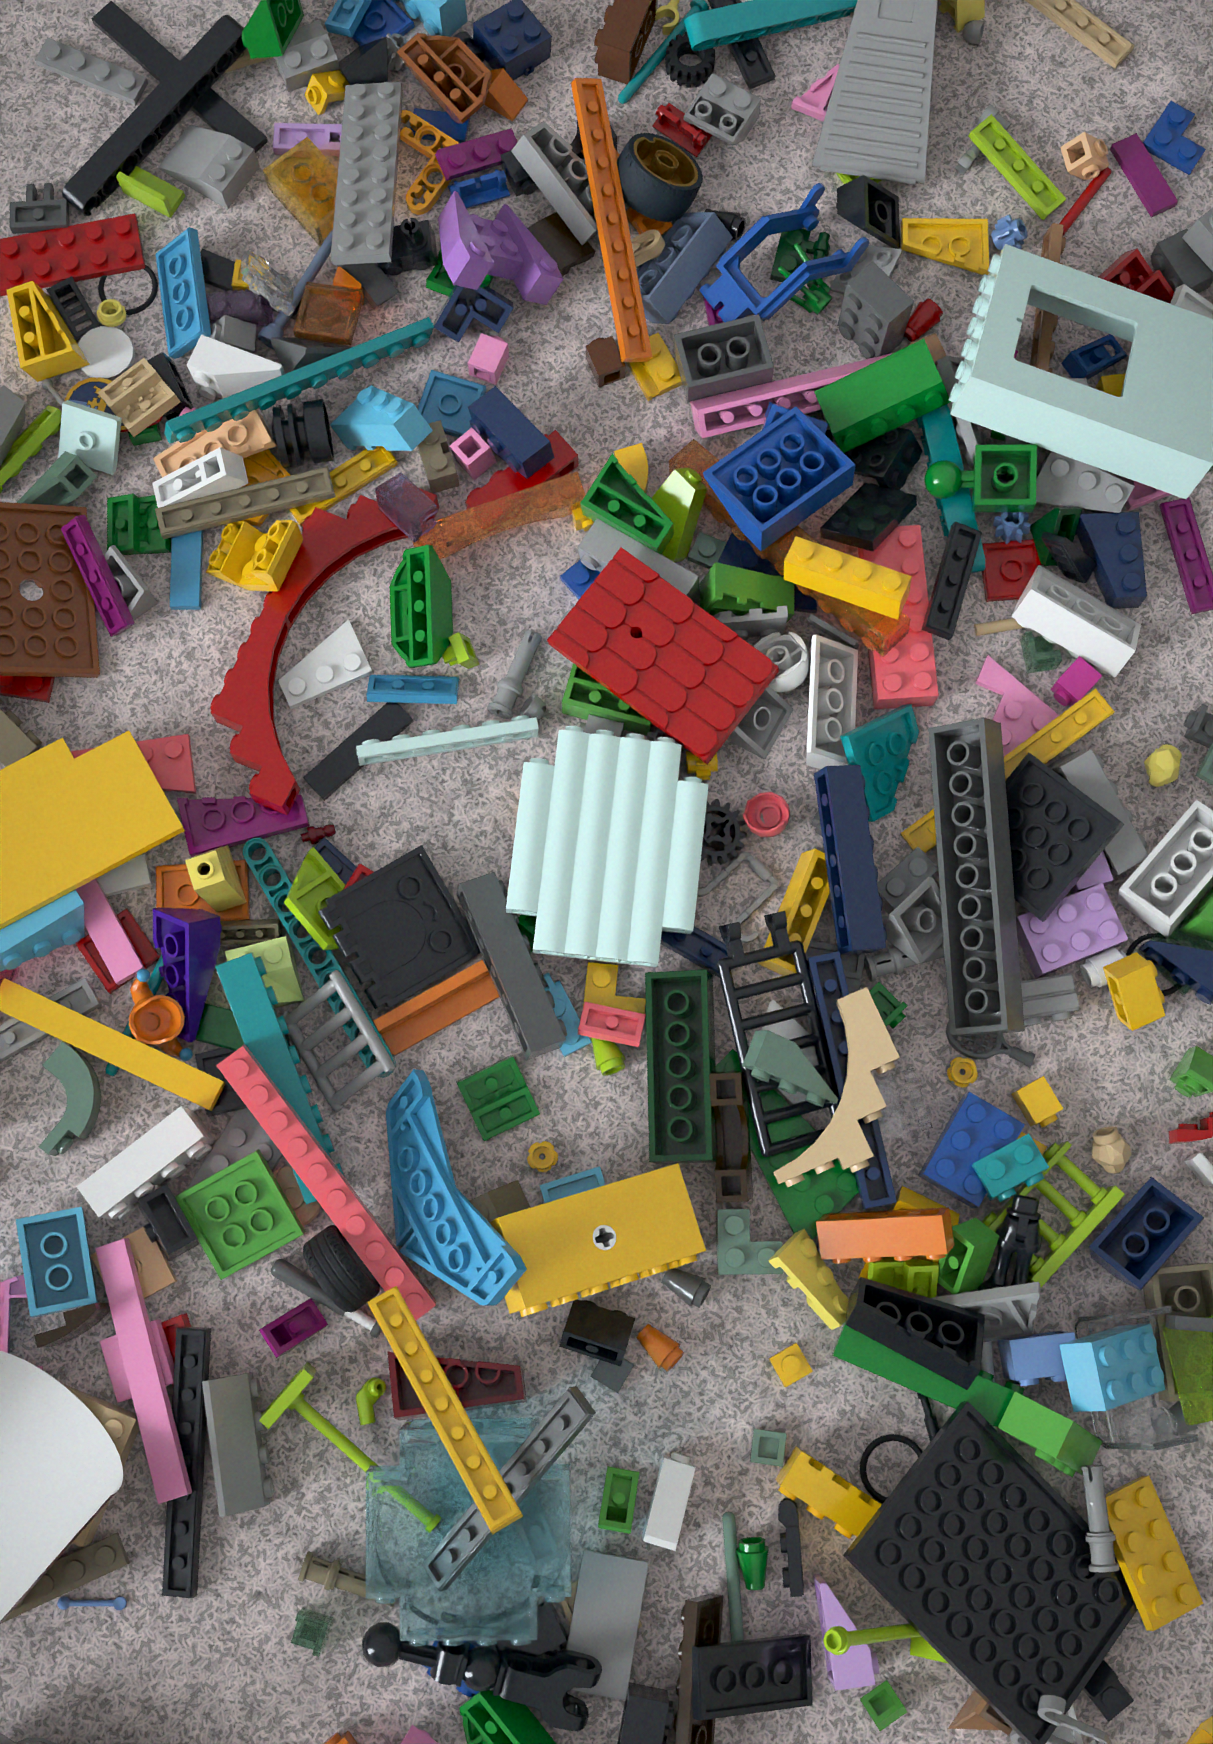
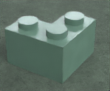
[716,1209,783,1275]

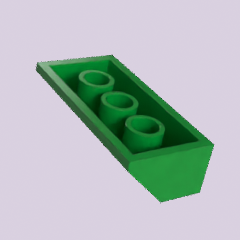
[814,339,951,453]

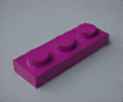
[435,128,517,181]

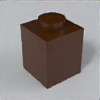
[586,336,626,388]

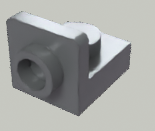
[1183,704,1213,748]

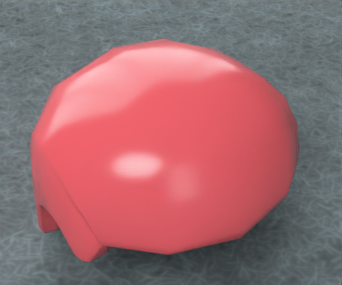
[743,792,790,837]

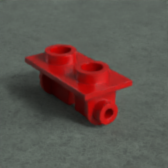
[652,103,713,158]

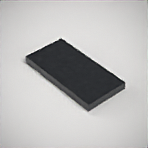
[692,1634,813,1721]

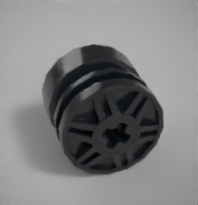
[271,399,334,468]

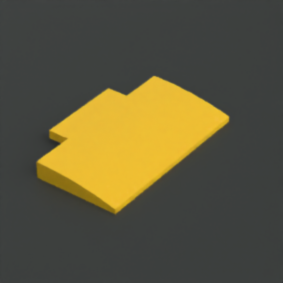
[0,731,185,930]

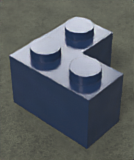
[434,283,514,343]

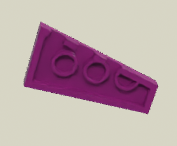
[177,795,310,857]

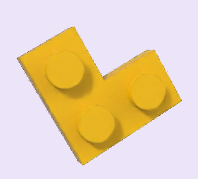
[583,962,646,1014]

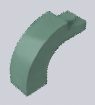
[38,1041,101,1156]

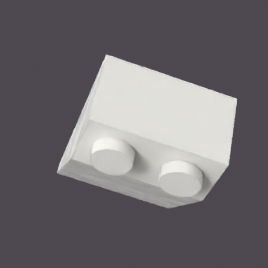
[187,335,285,400]

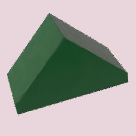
[1030,507,1082,566]

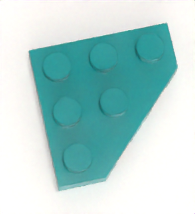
[840,704,919,822]

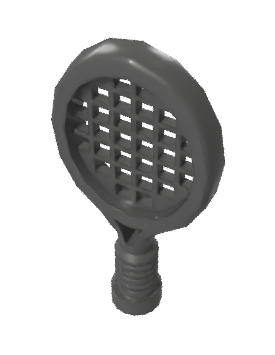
[946,1021,1035,1067]

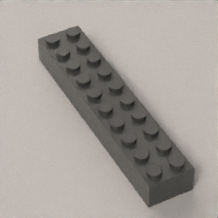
[928,717,1025,1036]

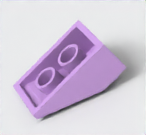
[813,1574,880,1691]

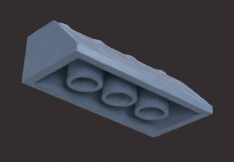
[636,212,733,324]

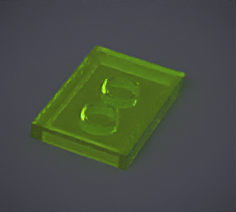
[1162,1315,1213,1426]

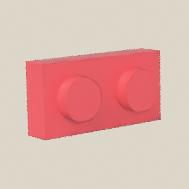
[578,1002,646,1047]

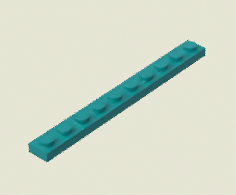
[164,317,434,444]

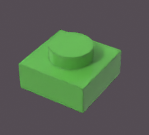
[860,1680,907,1731]

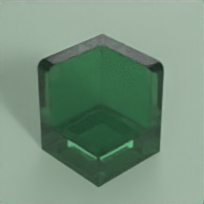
[1020,631,1062,674]
[291,1608,334,1657]

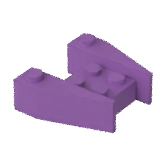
[438,191,564,305]

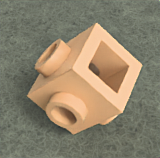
[1060,132,1109,180]

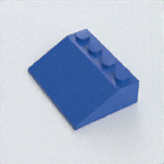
[703,406,855,551]

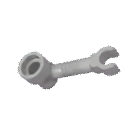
[954,104,1011,175]

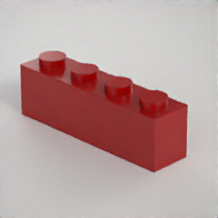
[465,430,579,536]

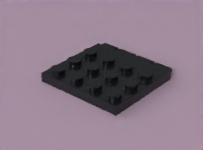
[318,845,481,1009]

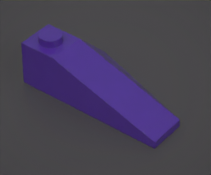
[153,907,222,1042]

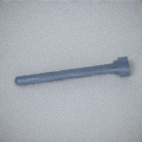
[258,230,333,349]

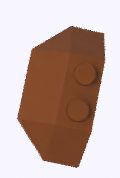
[397,33,493,124]

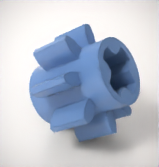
[991,214,1028,251]
[993,512,1031,544]

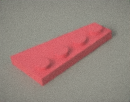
[71,734,196,794]

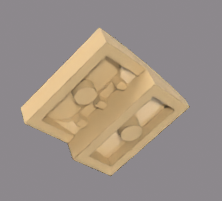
[97,358,180,437]

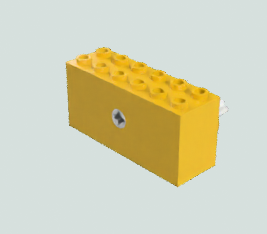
[489,1163,706,1317]

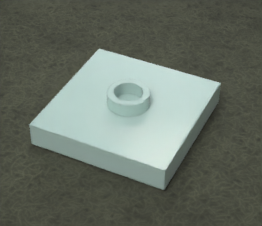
[58,400,122,475]

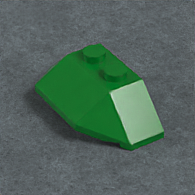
[389,545,453,668]
[459,1690,557,1744]

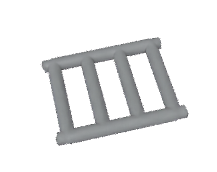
[280,970,395,1113]

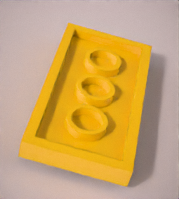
[1106,1475,1204,1631]

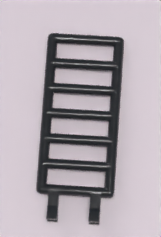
[717,911,839,1157]

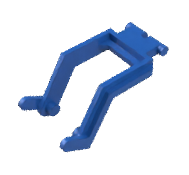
[700,183,869,322]

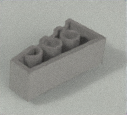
[511,121,630,245]
[578,519,700,604]
[1048,749,1149,875]

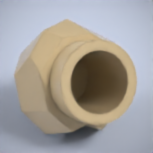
[1092,1126,1131,1174]

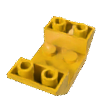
[206,520,303,591]

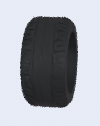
[303,1225,380,1313]

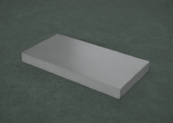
[566,1549,649,1701]

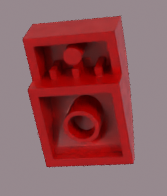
[1098,248,1175,303]

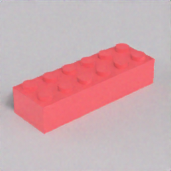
[858,525,939,709]

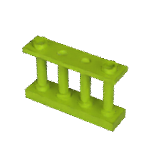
[981,1141,1125,1288]

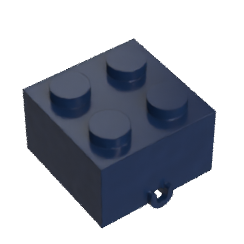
[473,0,552,80]

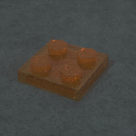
[293,282,364,346]

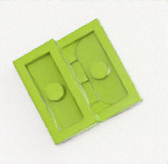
[868,1257,939,1298]

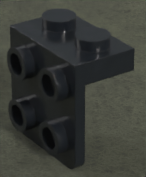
[844,427,923,490]

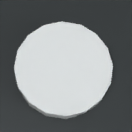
[78,326,135,381]

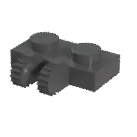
[9,183,69,234]

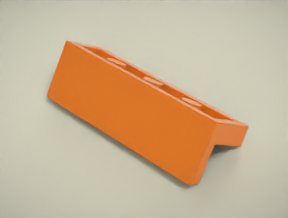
[373,960,499,1055]

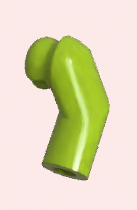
[356,1377,386,1425]

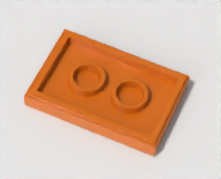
[156,860,250,921]

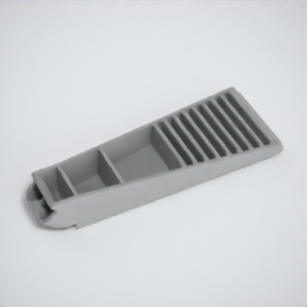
[812,0,937,185]

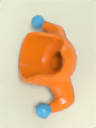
[129,969,193,1061]

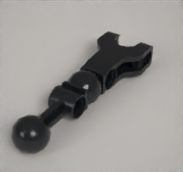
[362,1622,602,1731]

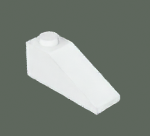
[153,447,249,508]

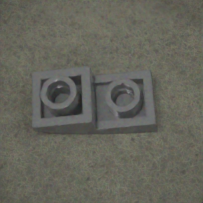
[337,263,399,309]

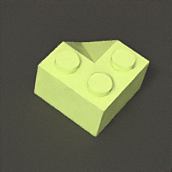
[225,936,304,1008]

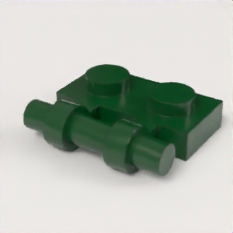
[770,229,830,288]

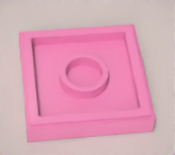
[100,1319,174,1403]

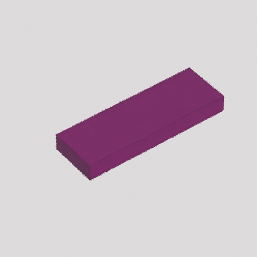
[1110,133,1178,218]

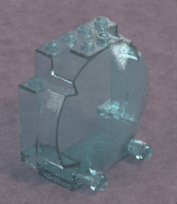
[366,1417,573,1646]

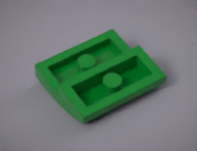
[107,493,171,555]
[456,1055,540,1141]

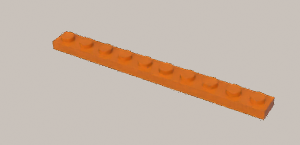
[571,78,652,362]

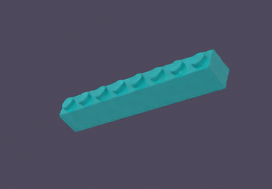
[215,952,345,1205]

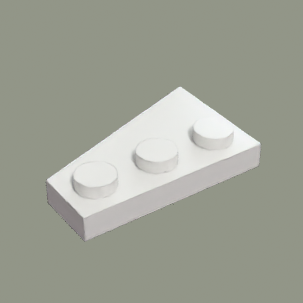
[278,619,373,709]

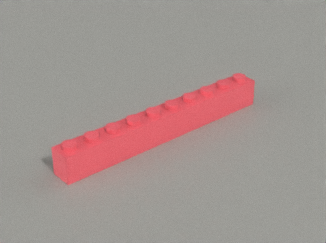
[216,1044,436,1321]

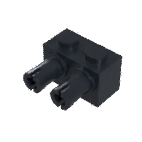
[377,218,438,276]

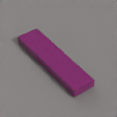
[1159,497,1213,615]
[61,515,135,637]

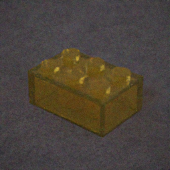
[263,137,338,247]

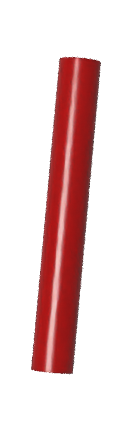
[1059,167,1111,236]

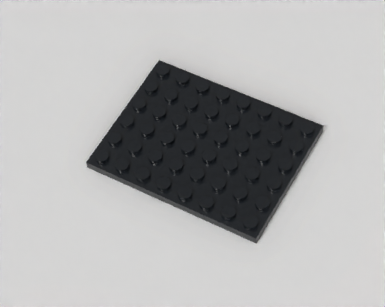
[843,1401,1138,1744]

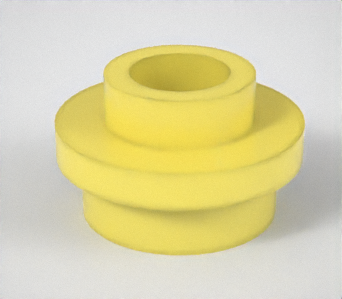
[97,299,127,327]

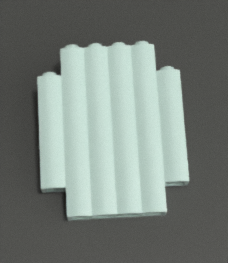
[506,726,709,968]

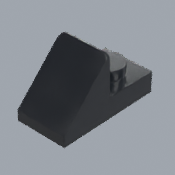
[1083,1659,1134,1722]

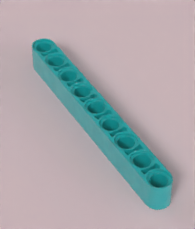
[243,838,396,1078]

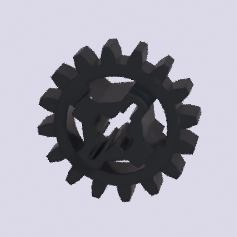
[701,799,747,866]

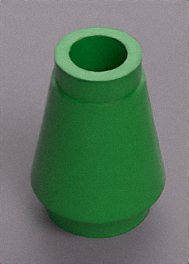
[736,1537,769,1590]

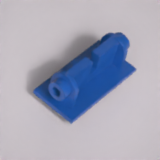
[448,169,510,209]

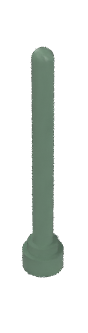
[722,1511,744,1642]

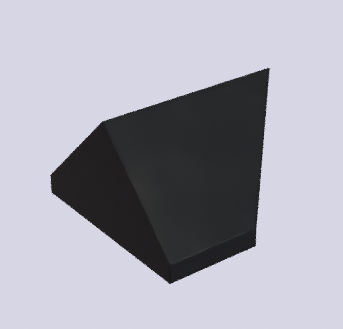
[339,36,388,85]

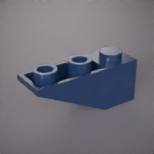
[1139,940,1213,1005]

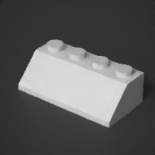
[1012,565,1141,677]
[806,634,858,770]

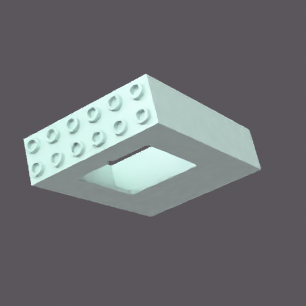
[949,244,1213,499]

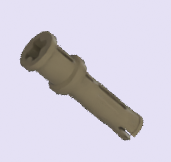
[298,1551,400,1607]

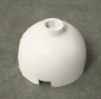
[754,632,811,693]

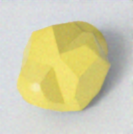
[1144,744,1182,787]

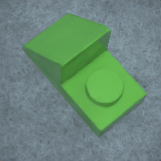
[598,1466,639,1534]

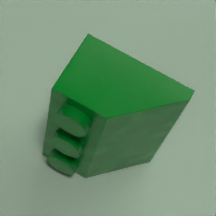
[242,0,304,59]

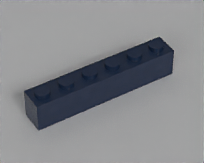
[814,765,887,955]

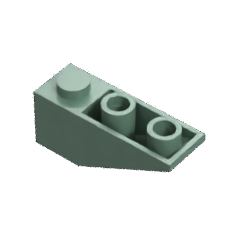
[742,1030,838,1107]

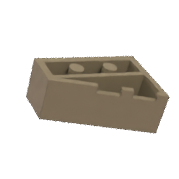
[0,699,42,767]

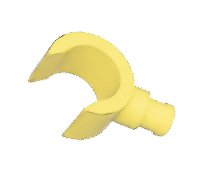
[655,0,680,35]

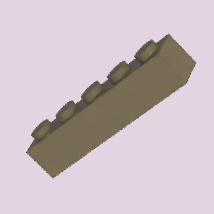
[220,919,282,945]

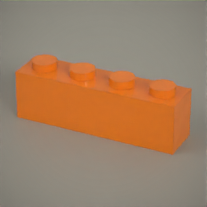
[816,1207,955,1264]

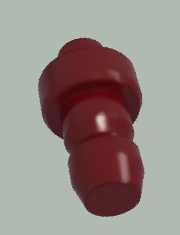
[300,824,336,845]

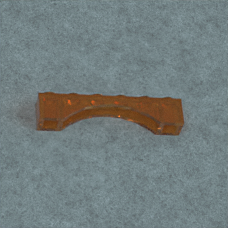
[409,471,585,559]

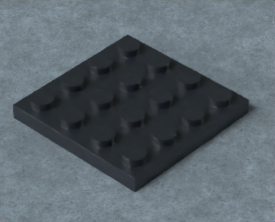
[1005,752,1125,922]

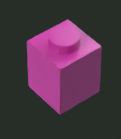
[1050,656,1102,707]

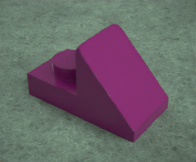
[259,1298,328,1358]

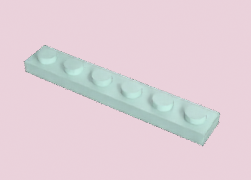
[356,715,539,766]

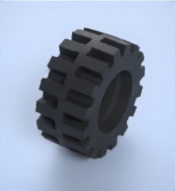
[665,32,715,88]

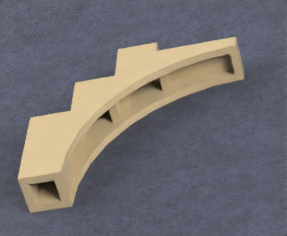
[773,987,900,1188]

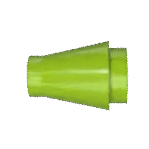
[591,1037,625,1076]

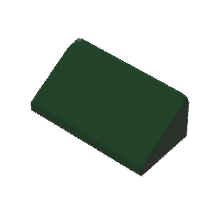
[195,1003,244,1051]

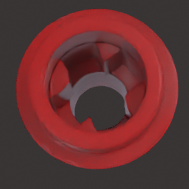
[904,298,943,342]

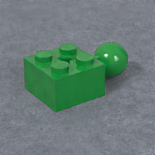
[924,444,1037,512]

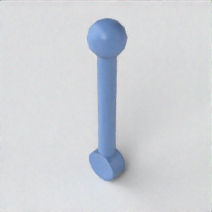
[57,1596,127,1610]

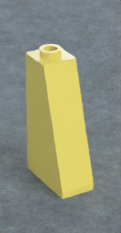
[185,845,246,912]

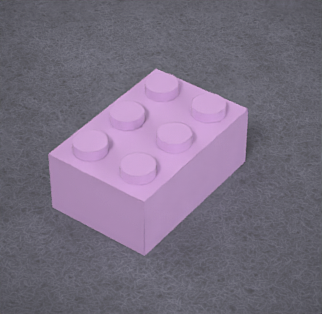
[1016,883,1128,979]

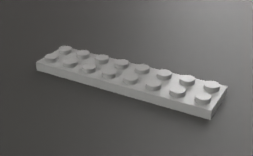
[331,82,403,265]

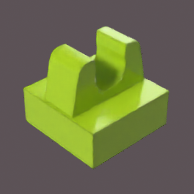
[442,632,480,669]

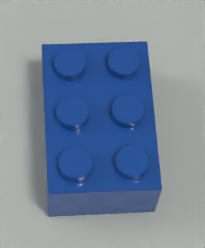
[918,1092,1025,1209]

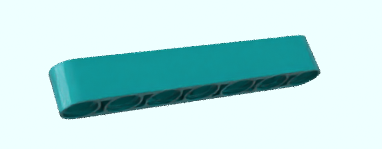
[684,0,858,51]
[916,404,985,573]

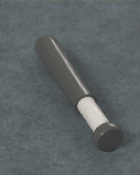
[271,1259,382,1338]

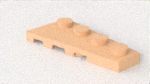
[153,409,277,478]

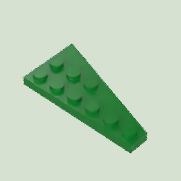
[716,1049,859,1240]

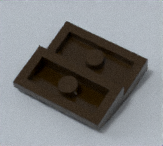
[527,212,596,276]
[34,1302,110,1348]

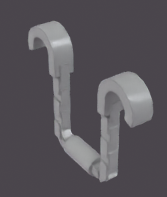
[697,852,778,943]
[1010,1695,1110,1744]

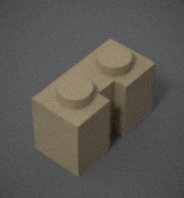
[417,420,459,493]

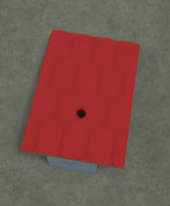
[547,547,779,765]

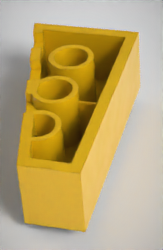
[775,1446,882,1539]

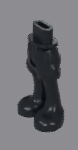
[978,1194,1042,1304]

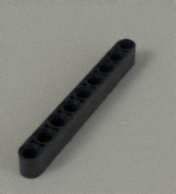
[62,15,247,216]

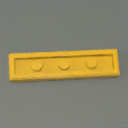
[289,446,398,527]

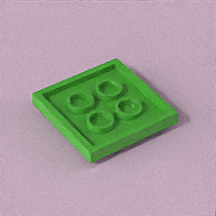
[174,1149,306,1280]

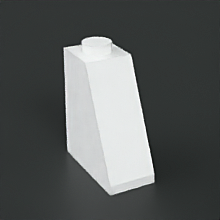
[642,1452,696,1551]

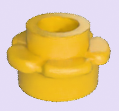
[947,1057,978,1088]
[527,1141,558,1172]

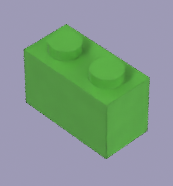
[938,1218,999,1295]

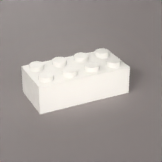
[1117,799,1213,938]
[76,1106,216,1220]

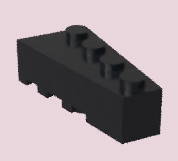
[845,1277,985,1390]

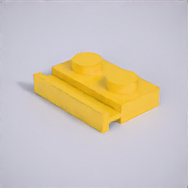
[626,332,682,401]

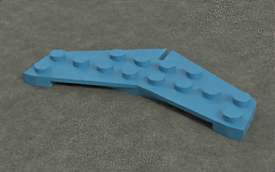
[386,1069,527,1306]

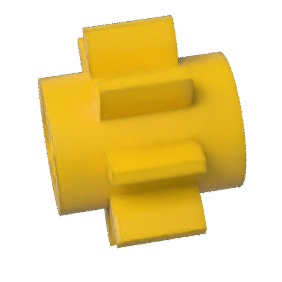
[685,751,718,780]

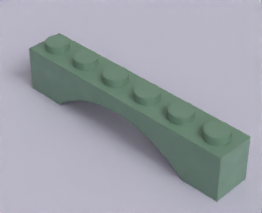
[17,451,98,506]

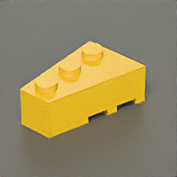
[7,281,90,382]

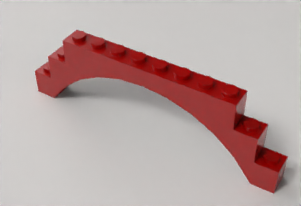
[210,483,440,816]

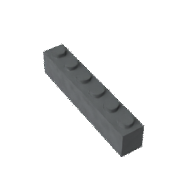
[456,872,567,1061]

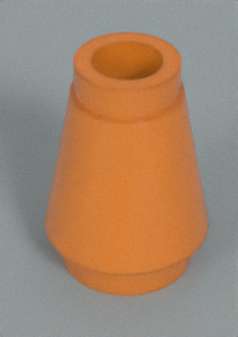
[636,1324,684,1372]

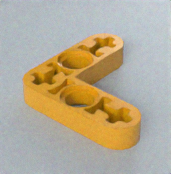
[400,110,459,215]

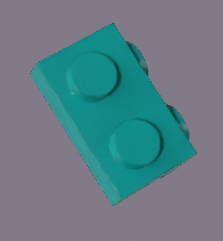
[972,1133,1049,1203]

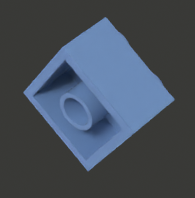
[997,1331,1075,1386]

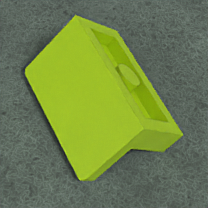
[116,166,186,218]

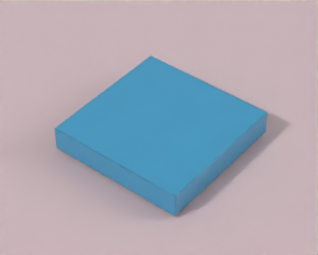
[417,370,487,438]

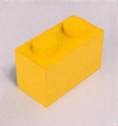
[1103,952,1165,1031]

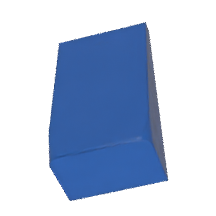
[1061,334,1128,380]

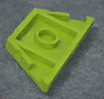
[284,847,345,950]

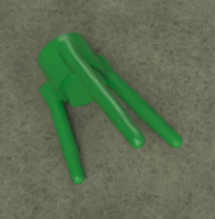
[776,243,833,315]

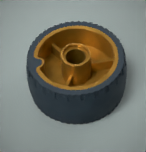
[617,133,703,222]

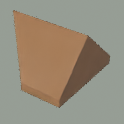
[948,1690,1012,1736]

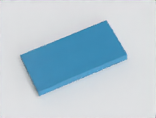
[155,227,211,359]

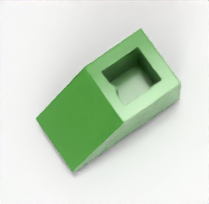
[1169,1046,1213,1098]

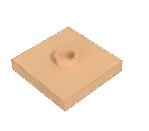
[90,1227,177,1299]

